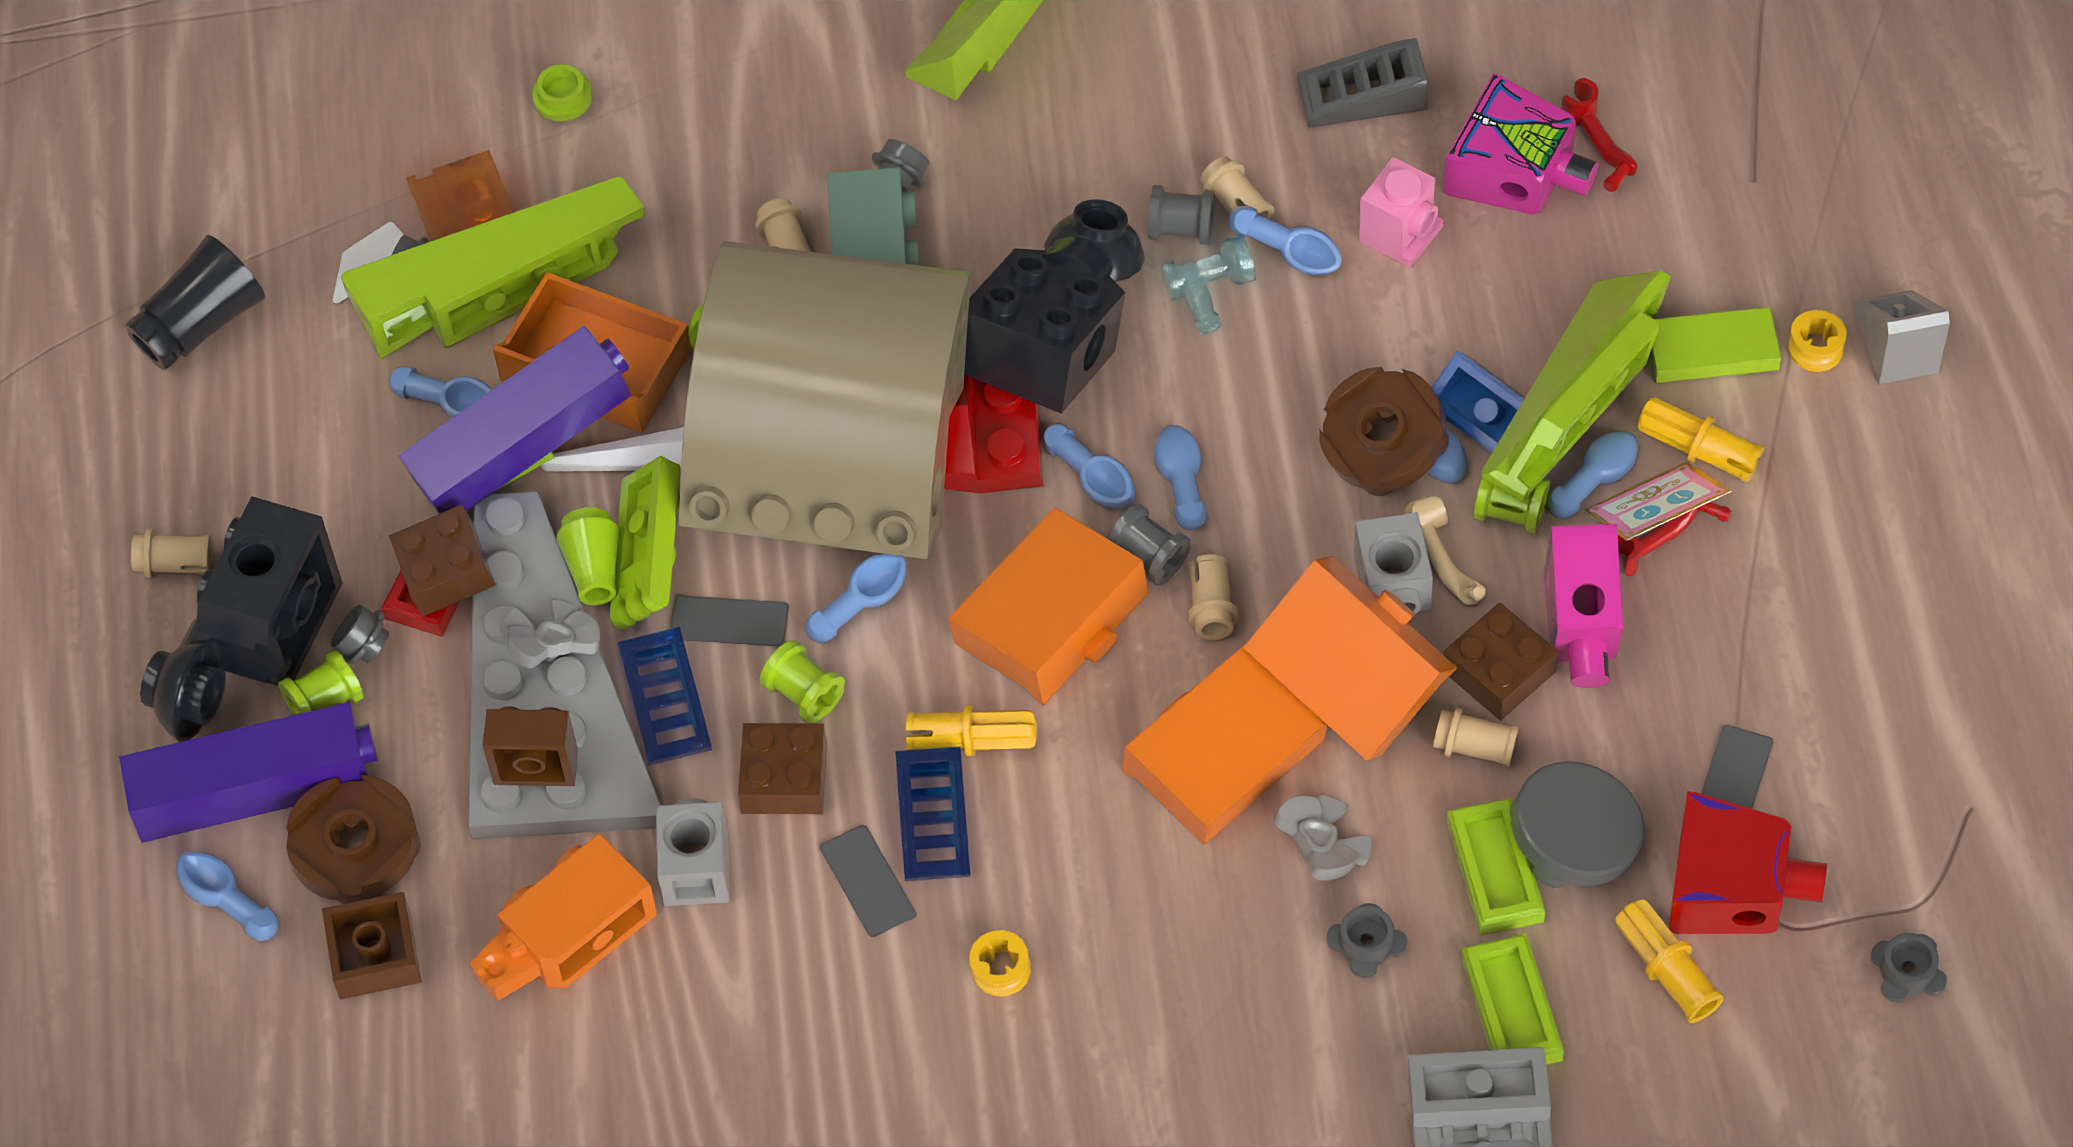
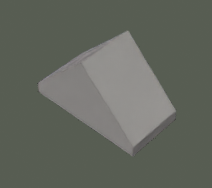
[1852,290,1950,384]

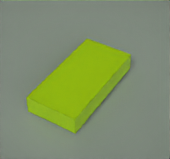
[1650,307,1781,383]
[1446,798,1545,936]
[1461,933,1564,1065]

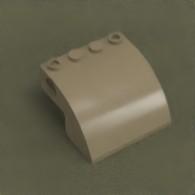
[679,241,971,559]

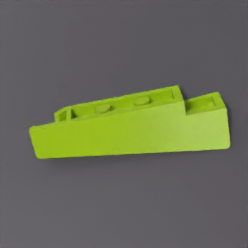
[905,0,1043,101]
[341,176,646,359]
[1481,270,1671,502]

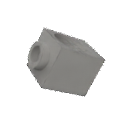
[1354,512,1433,615]
[656,798,730,907]

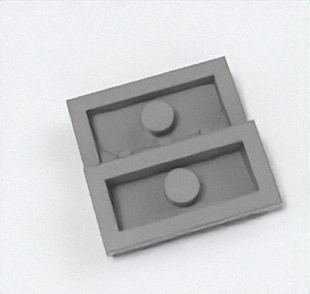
[1408,1047,1553,1147]

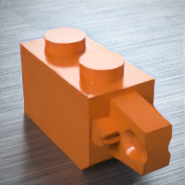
[470,833,657,1001]

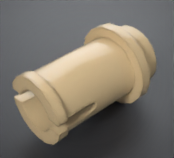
[1200,156,1275,219]
[755,198,811,252]
[131,528,213,579]
[1187,554,1239,640]
[1433,706,1519,767]

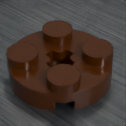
[1319,367,1449,496]
[286,775,421,904]

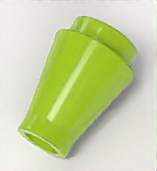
[556,507,619,606]

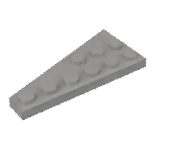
[469,492,661,839]

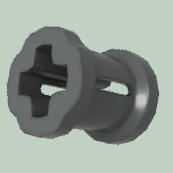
[1148,185,1215,245]
[1107,504,1191,586]

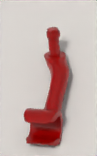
[1561,77,1637,192]
[1617,501,1732,576]

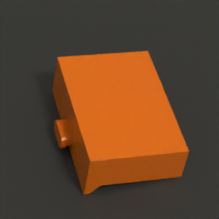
[493,272,692,433]
[948,507,1149,706]
[1243,556,1457,761]
[1121,643,1328,845]

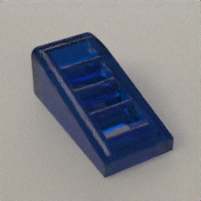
[617,627,712,766]
[895,746,970,881]

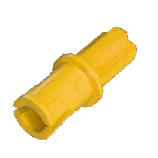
[1638,397,1765,483]
[906,705,1037,757]
[1615,899,1724,1023]

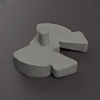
[501,599,600,668]
[1274,795,1372,880]

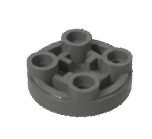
[1510,762,1645,888]

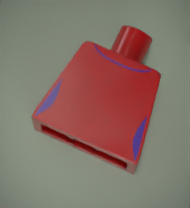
[1668,791,1827,934]

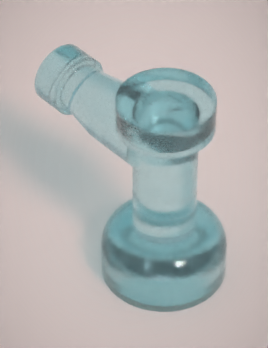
[1161,234,1256,335]

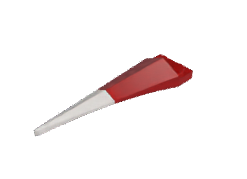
[540,375,1043,494]

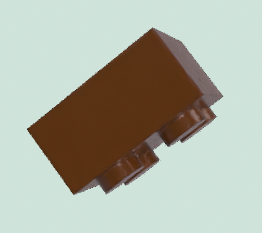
[389,505,496,617]
[1443,602,1558,721]
[483,706,579,786]
[738,723,827,814]
[322,892,422,1000]

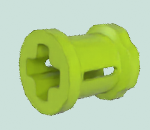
[1474,477,1550,535]
[759,640,845,723]
[278,650,364,715]

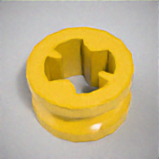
[1788,310,1847,372]
[969,930,1031,996]

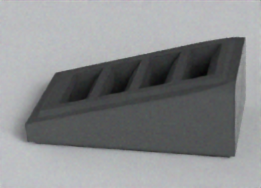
[1297,38,1428,127]

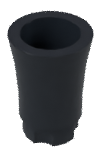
[124,235,265,370]

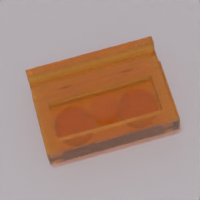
[406,150,515,242]

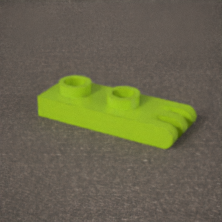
[610,456,680,630]

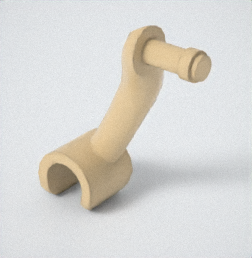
[1404,496,1486,605]

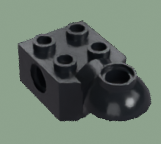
[964,199,1145,414]
[140,496,343,742]

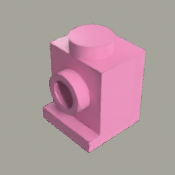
[1359,157,1444,268]

